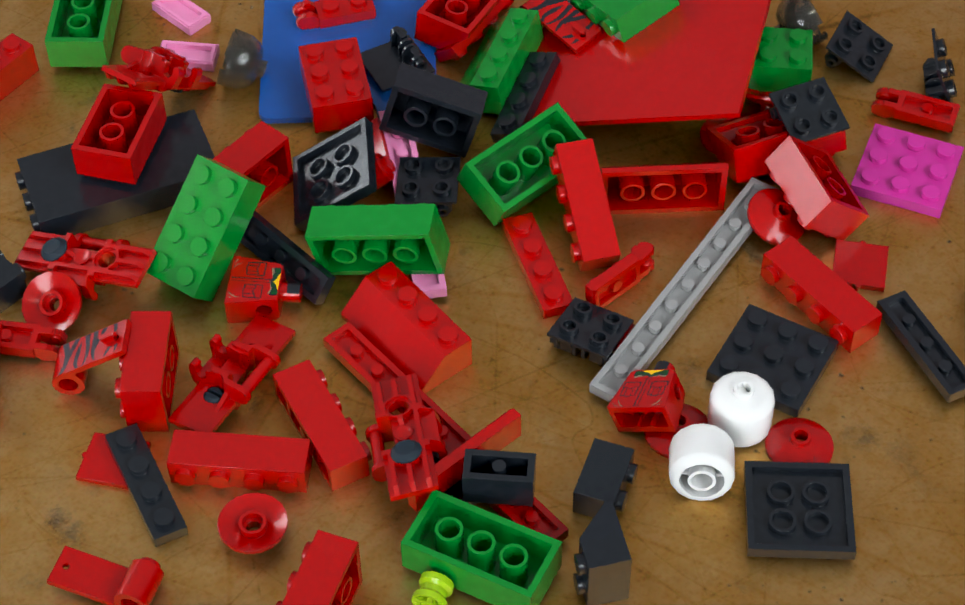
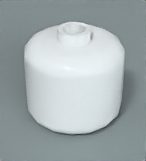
[707,372,775,448]
[669,423,735,501]

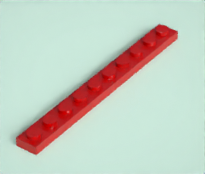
[323,322,569,541]

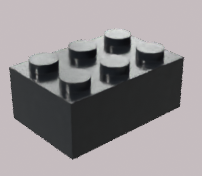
[379,62,488,158]

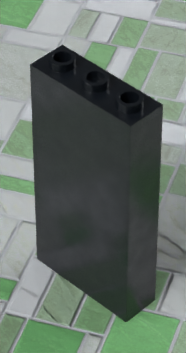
[15,109,215,235]

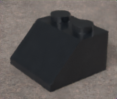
[573,500,632,605]

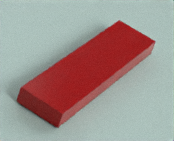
[408,408,521,512]

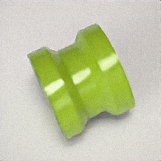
[411,571,455,605]

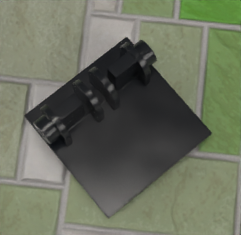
[825,11,893,83]
[361,26,435,92]
[923,28,957,103]
[769,77,850,142]
[394,157,461,217]
[547,297,634,367]

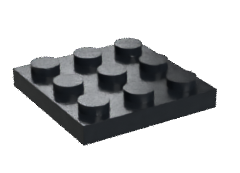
[292,117,377,232]
[706,304,839,417]
[743,461,856,560]

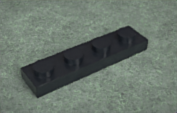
[490,52,560,143]
[240,211,336,305]
[876,290,965,403]
[105,423,188,547]

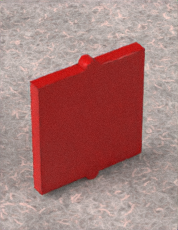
[832,239,889,292]
[76,432,151,489]

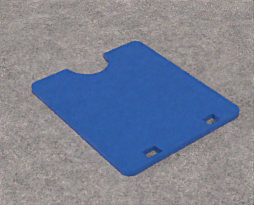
[259,0,436,124]

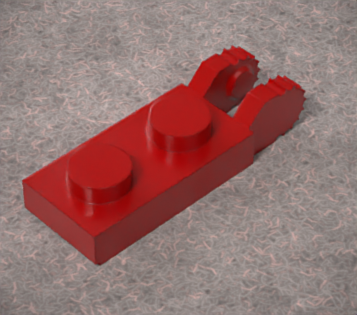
[292,0,376,30]
[870,87,960,133]
[585,241,654,308]
[0,320,68,362]

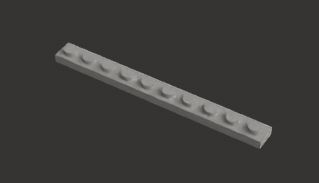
[589,177,780,402]

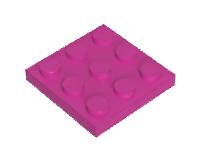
[851,123,964,219]

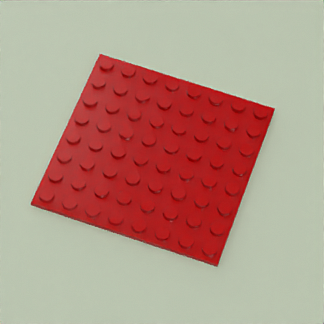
[532,0,771,126]

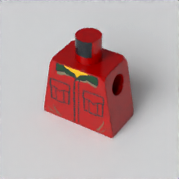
[224,256,303,323]
[607,361,685,432]

